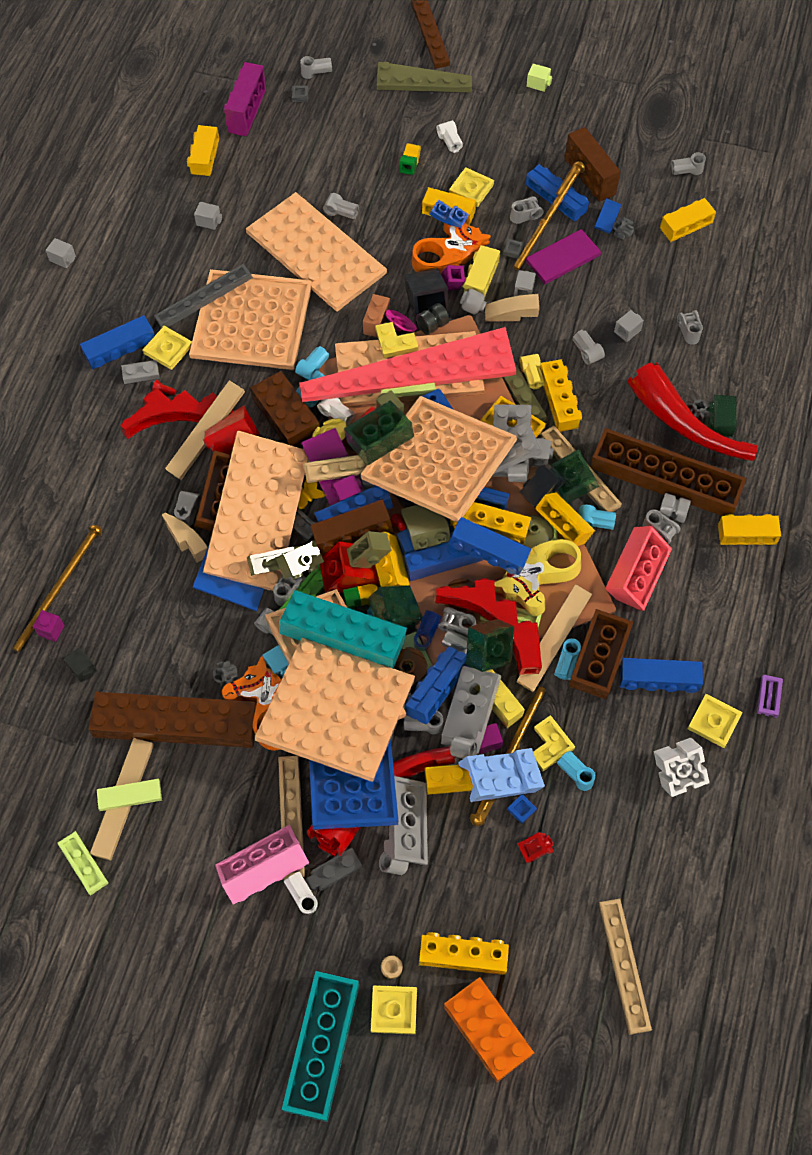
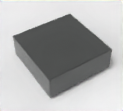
[292,86,308,102]
[503,239,524,259]

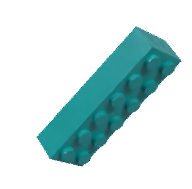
[280,590,407,668]
[282,971,359,1122]

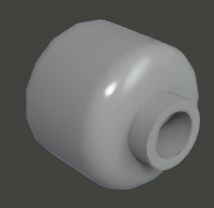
[460,289,487,315]

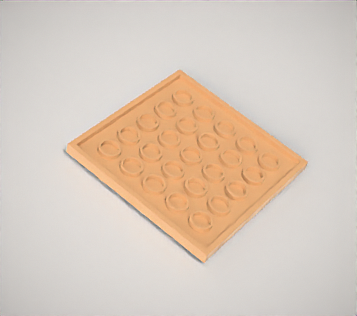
[189,269,312,370]
[361,396,517,522]
[255,638,415,782]

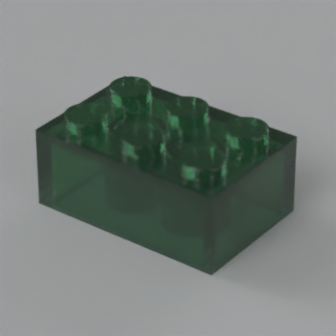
[344,400,414,465]

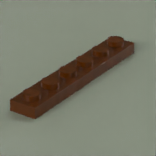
[411,0,450,69]

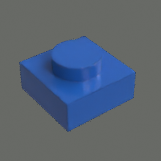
[507,794,537,824]

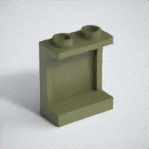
[401,505,450,551]

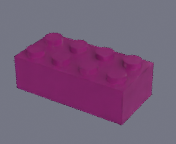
[224,62,266,136]

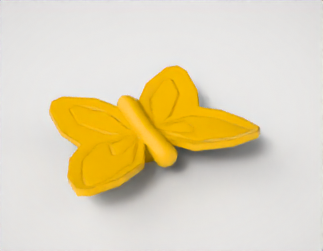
[297,479,325,509]

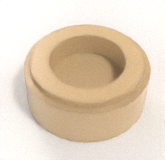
[381,956,403,979]

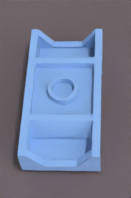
[458,748,545,802]

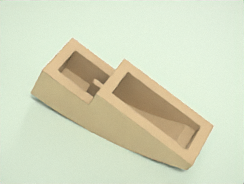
[485,294,539,322]
[162,513,208,563]

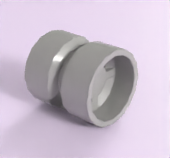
[660,493,691,524]

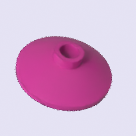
[385,309,417,332]

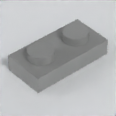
[121,360,160,384]

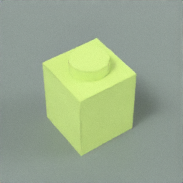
[527,64,552,92]

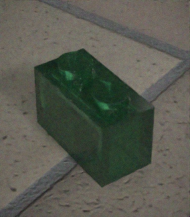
[708,395,737,437]

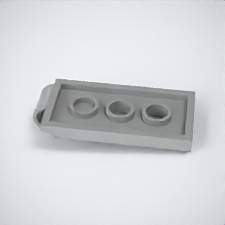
[491,405,532,482]
[494,422,542,474]
[441,666,501,759]
[379,776,428,875]

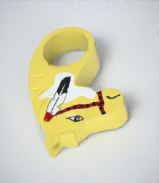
[494,539,581,616]

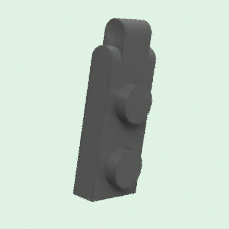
[305,848,363,892]

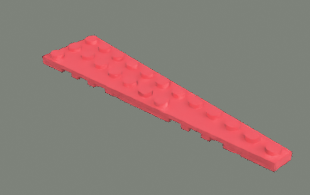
[299,327,516,402]

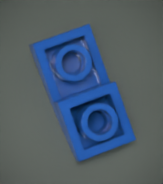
[594,198,622,234]
[429,199,469,228]

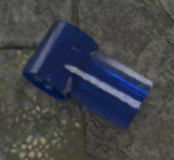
[413,610,442,651]

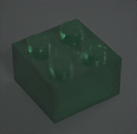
[551,449,599,504]
[368,585,424,631]
[466,619,514,672]

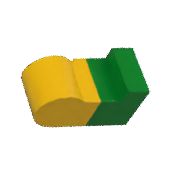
[399,143,421,175]
[343,584,380,610]

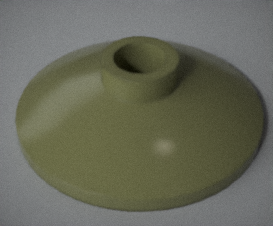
[524,515,553,549]

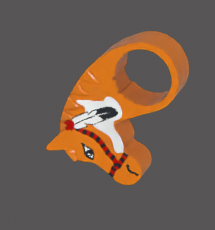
[411,223,491,274]
[222,656,281,750]

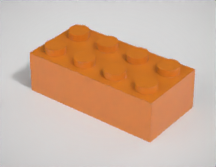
[444,977,534,1083]

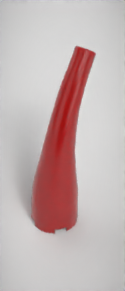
[627,362,758,461]
[307,746,455,856]

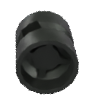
[416,303,449,335]

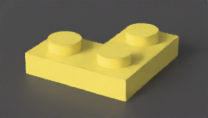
[375,322,418,358]
[533,715,575,772]

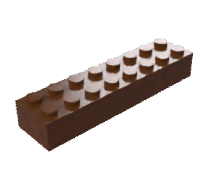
[590,428,747,516]
[88,691,256,748]

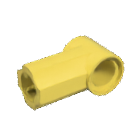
[519,354,544,390]

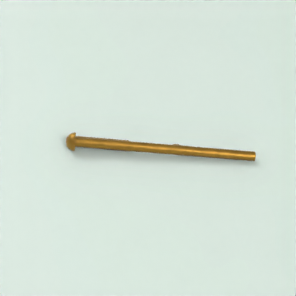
[513,161,585,270]
[12,524,102,652]
[470,687,546,826]

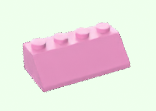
[215,824,309,904]

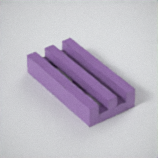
[757,675,783,718]

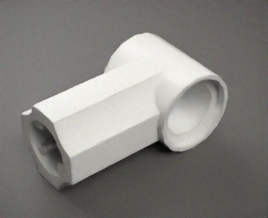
[437,120,463,153]
[317,398,355,425]
[284,871,318,914]

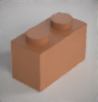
[363,294,390,338]

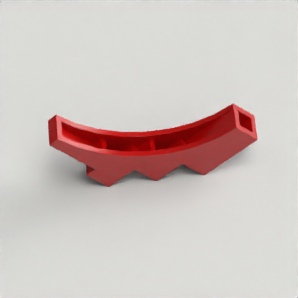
[120,388,234,439]
[434,578,542,675]

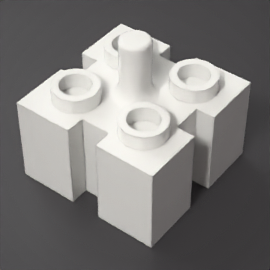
[654,738,709,797]

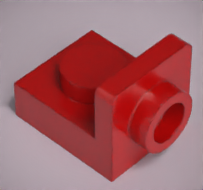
[518,832,554,863]

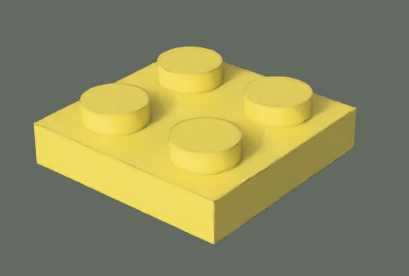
[449,167,494,207]
[143,326,192,370]
[688,694,743,748]
[371,986,417,1034]

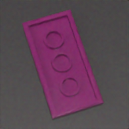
[526,229,601,285]
[301,428,364,506]

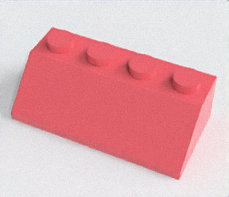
[605,526,672,611]

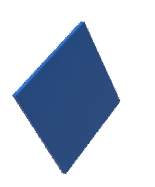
[193,543,264,611]

